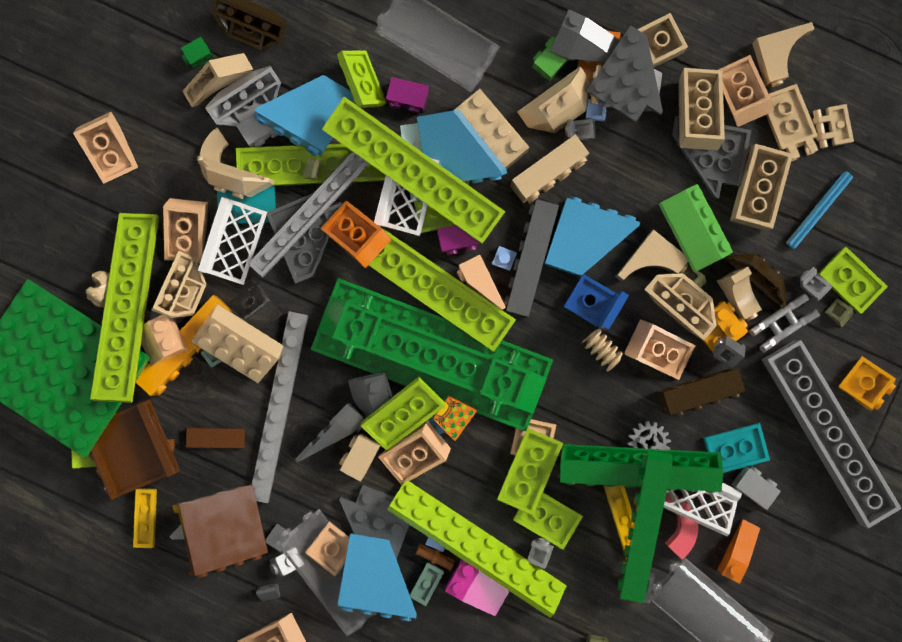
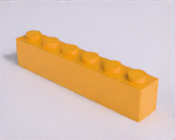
[136,295,233,396]

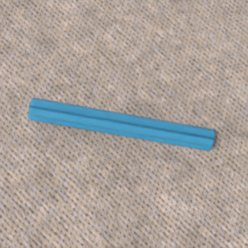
[786,171,853,249]

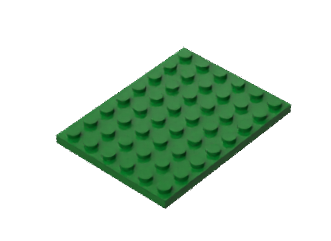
[0,279,151,457]

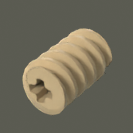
[582,329,623,372]

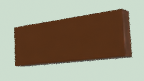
[186,428,245,448]

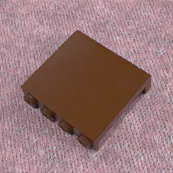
[89,400,180,500]
[173,485,268,578]

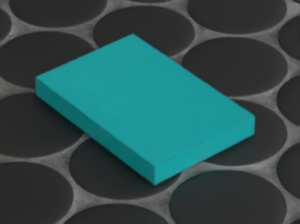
[217,185,276,224]
[703,423,770,473]

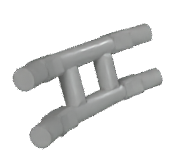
[749,294,820,353]

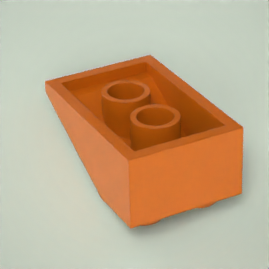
[320,201,391,268]

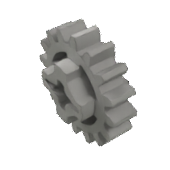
[628,421,671,450]

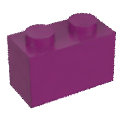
[386,77,429,113]
[437,225,480,256]

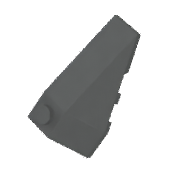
[550,10,620,64]
[348,371,392,418]
[295,403,365,462]

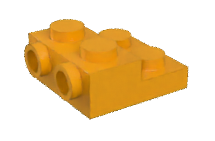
[703,302,748,354]
[839,356,896,412]

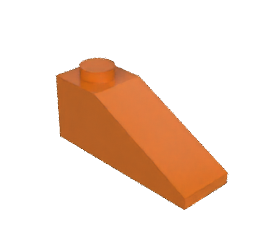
[717,519,760,584]

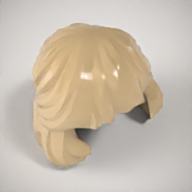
[86,271,110,308]

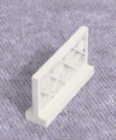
[374,158,439,236]
[198,197,267,285]
[664,483,742,536]

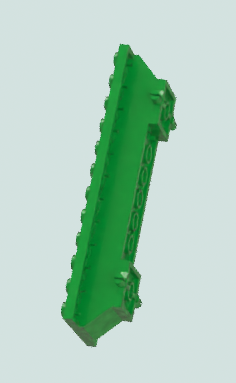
[311,278,553,431]

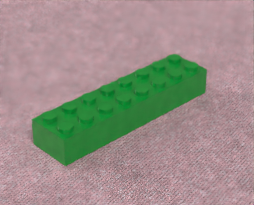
[560,444,723,493]

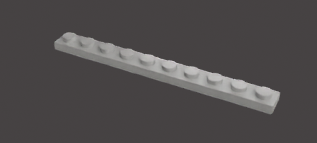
[248,152,370,277]
[252,311,308,503]

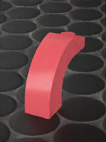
[665,493,698,560]

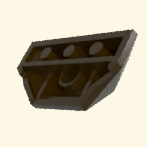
[210,0,287,51]
[721,253,786,310]

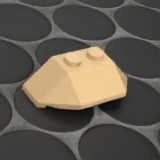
[517,67,591,133]
[197,156,275,199]
[152,251,206,318]
[644,273,717,340]

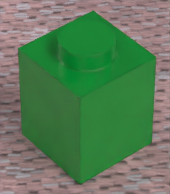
[181,37,214,69]

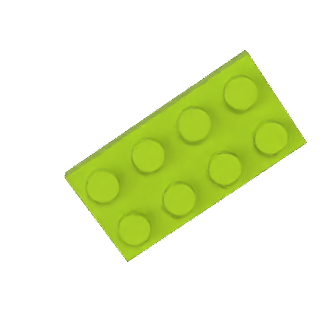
[361,377,445,451]
[497,428,564,515]

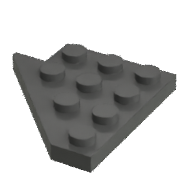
[587,26,662,123]
[671,116,751,199]
[267,193,342,284]
[339,485,409,559]

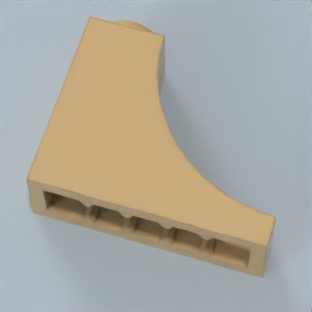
[752,22,814,87]
[183,53,253,107]
[615,230,689,281]
[717,267,762,321]

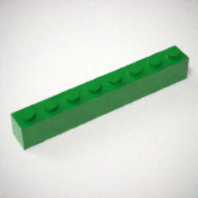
[617,450,672,603]

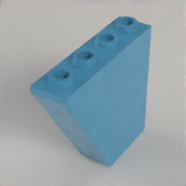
[254,75,354,157]
[417,110,507,183]
[544,196,640,277]
[338,534,417,621]

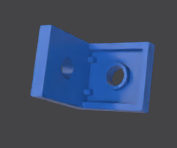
[563,274,629,330]

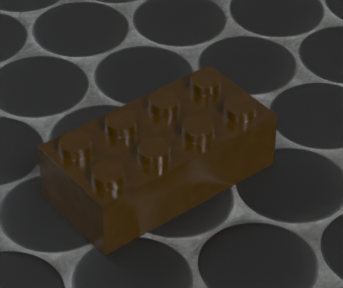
[656,368,745,417]

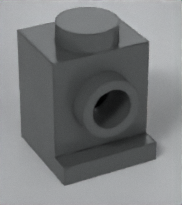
[713,336,746,368]

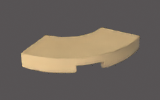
[200,128,229,180]

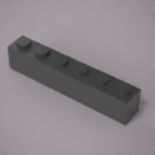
[504,199,559,317]

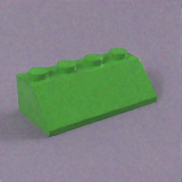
[659,184,733,272]

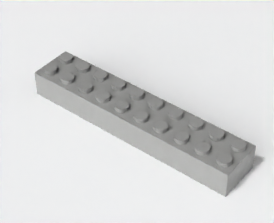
[761,340,902,528]

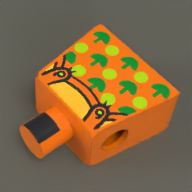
[433,395,477,441]

